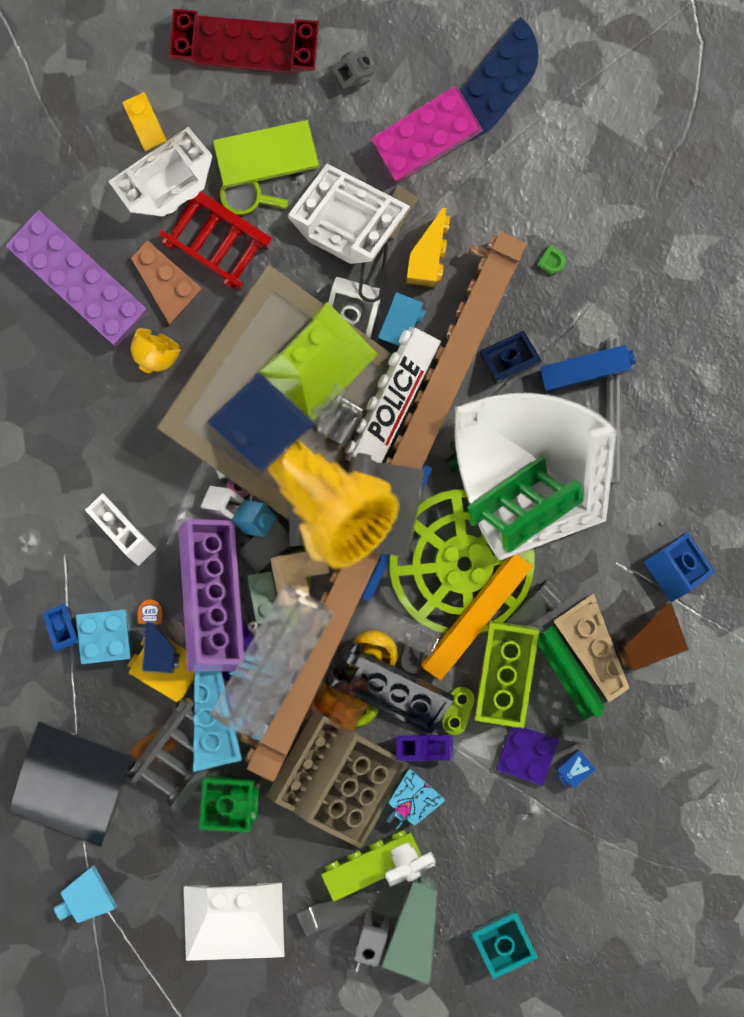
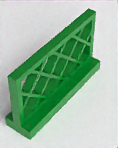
[537,624,606,721]

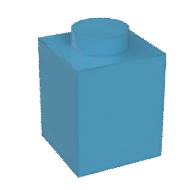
[231,500,277,537]

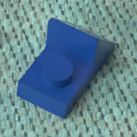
[43,603,79,652]

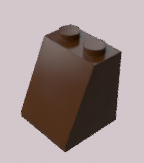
[618,603,689,671]

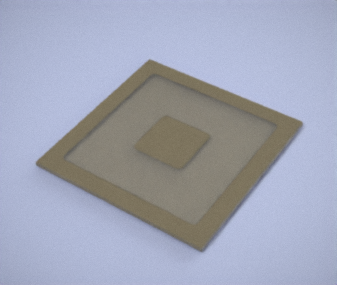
[156,264,425,520]

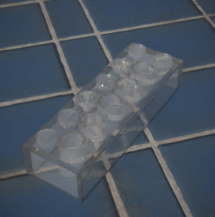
[211,584,335,741]

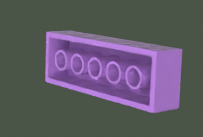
[5,210,149,348]
[178,519,245,671]

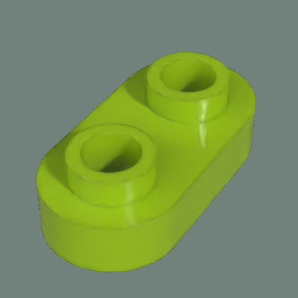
[442,687,474,735]

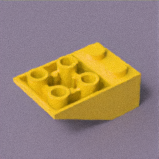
[406,208,450,288]

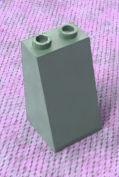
[381,875,437,985]

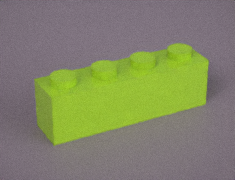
[321,829,422,902]

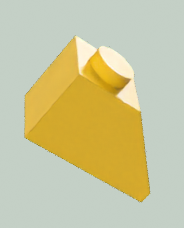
[122,92,167,152]

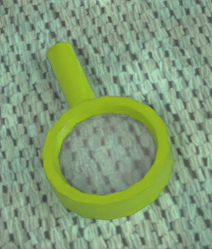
[220,181,289,216]

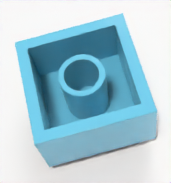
[76,610,133,664]

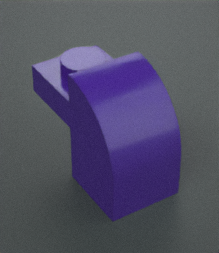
[397,734,453,761]

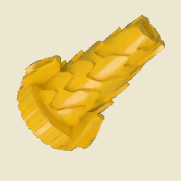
[267,439,399,568]

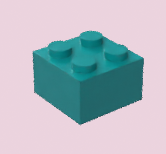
[470,909,538,979]

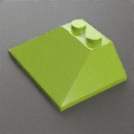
[259,302,378,421]

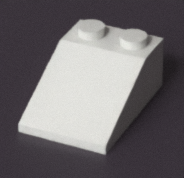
[328,277,381,338]

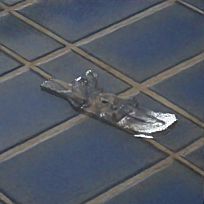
[299,384,347,453]
[167,461,209,545]

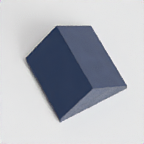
[480,331,542,385]

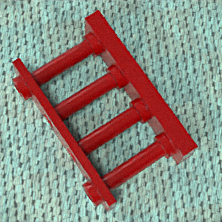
[159,191,273,290]

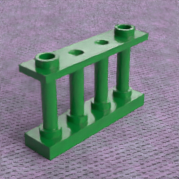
[467,456,584,553]

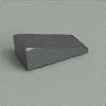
[560,719,589,744]

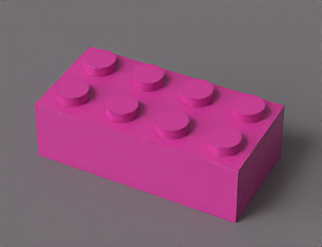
[371,87,483,182]

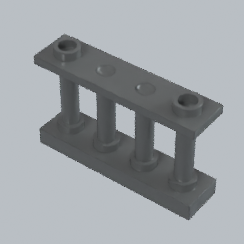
[128,695,237,813]

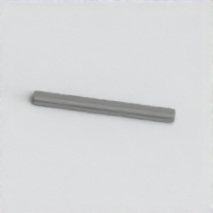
[606,338,620,483]

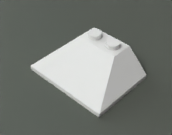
[108,127,212,216]
[288,164,410,264]
[184,882,284,961]

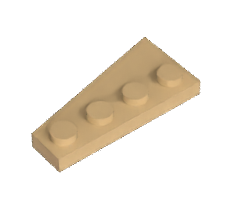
[553,593,629,702]

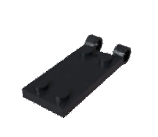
[325,642,454,734]

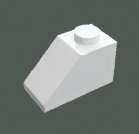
[200,486,245,529]

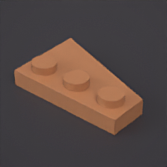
[131,240,203,325]

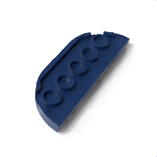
[460,16,539,139]

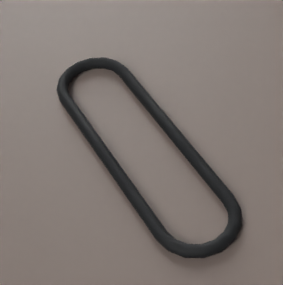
[358,242,388,303]

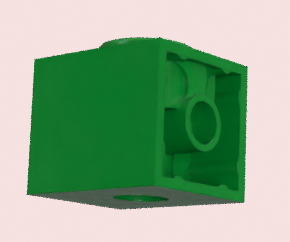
[199,775,259,833]

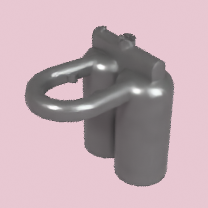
[315,395,363,447]

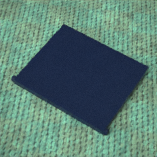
[207,372,316,474]

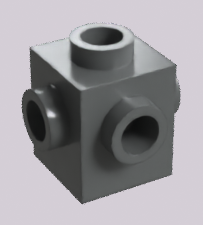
[332,50,377,89]

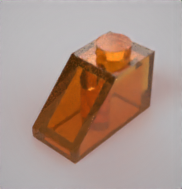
[313,682,368,732]

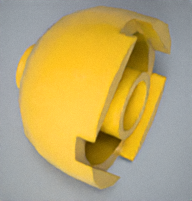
[131,328,181,373]
[349,630,398,676]

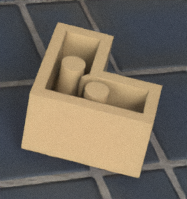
[270,551,329,607]

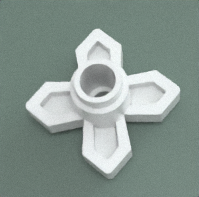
[386,843,435,887]

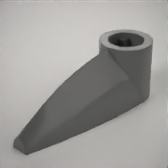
[504,579,565,626]
[296,899,370,936]

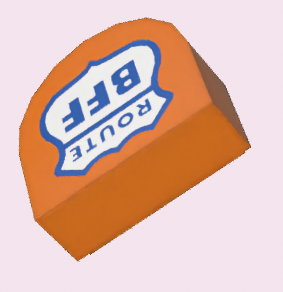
[138,600,163,624]

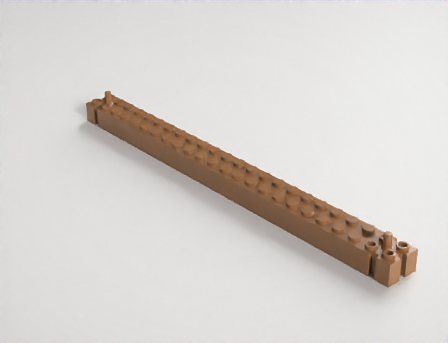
[239,231,527,782]

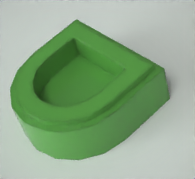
[537,245,566,274]

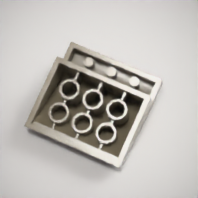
[266,710,409,849]

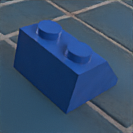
[644,532,715,602]

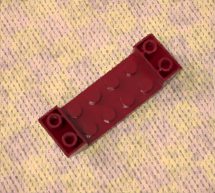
[169,9,319,74]

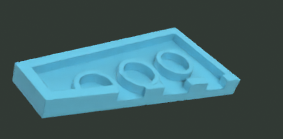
[193,671,242,772]

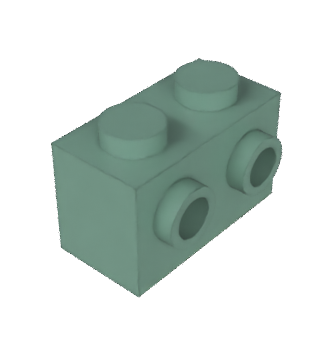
[240,571,282,624]

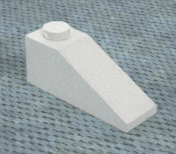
[86,493,156,566]

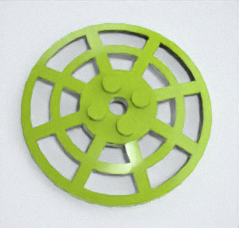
[389,489,535,634]

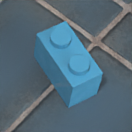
[378,292,426,348]

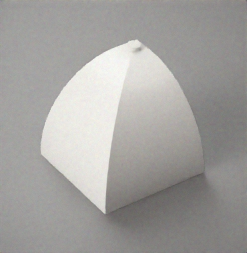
[455,393,616,560]

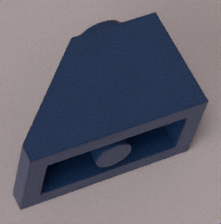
[143,622,180,673]

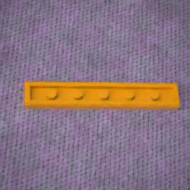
[421,554,533,681]

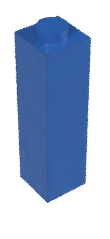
[540,345,636,393]

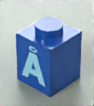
[556,749,596,788]

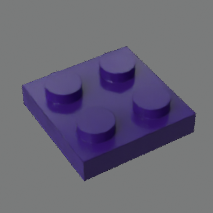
[496,726,559,786]

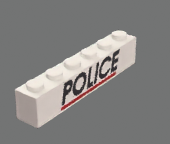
[345,327,441,463]

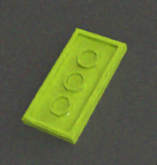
[213,120,319,188]

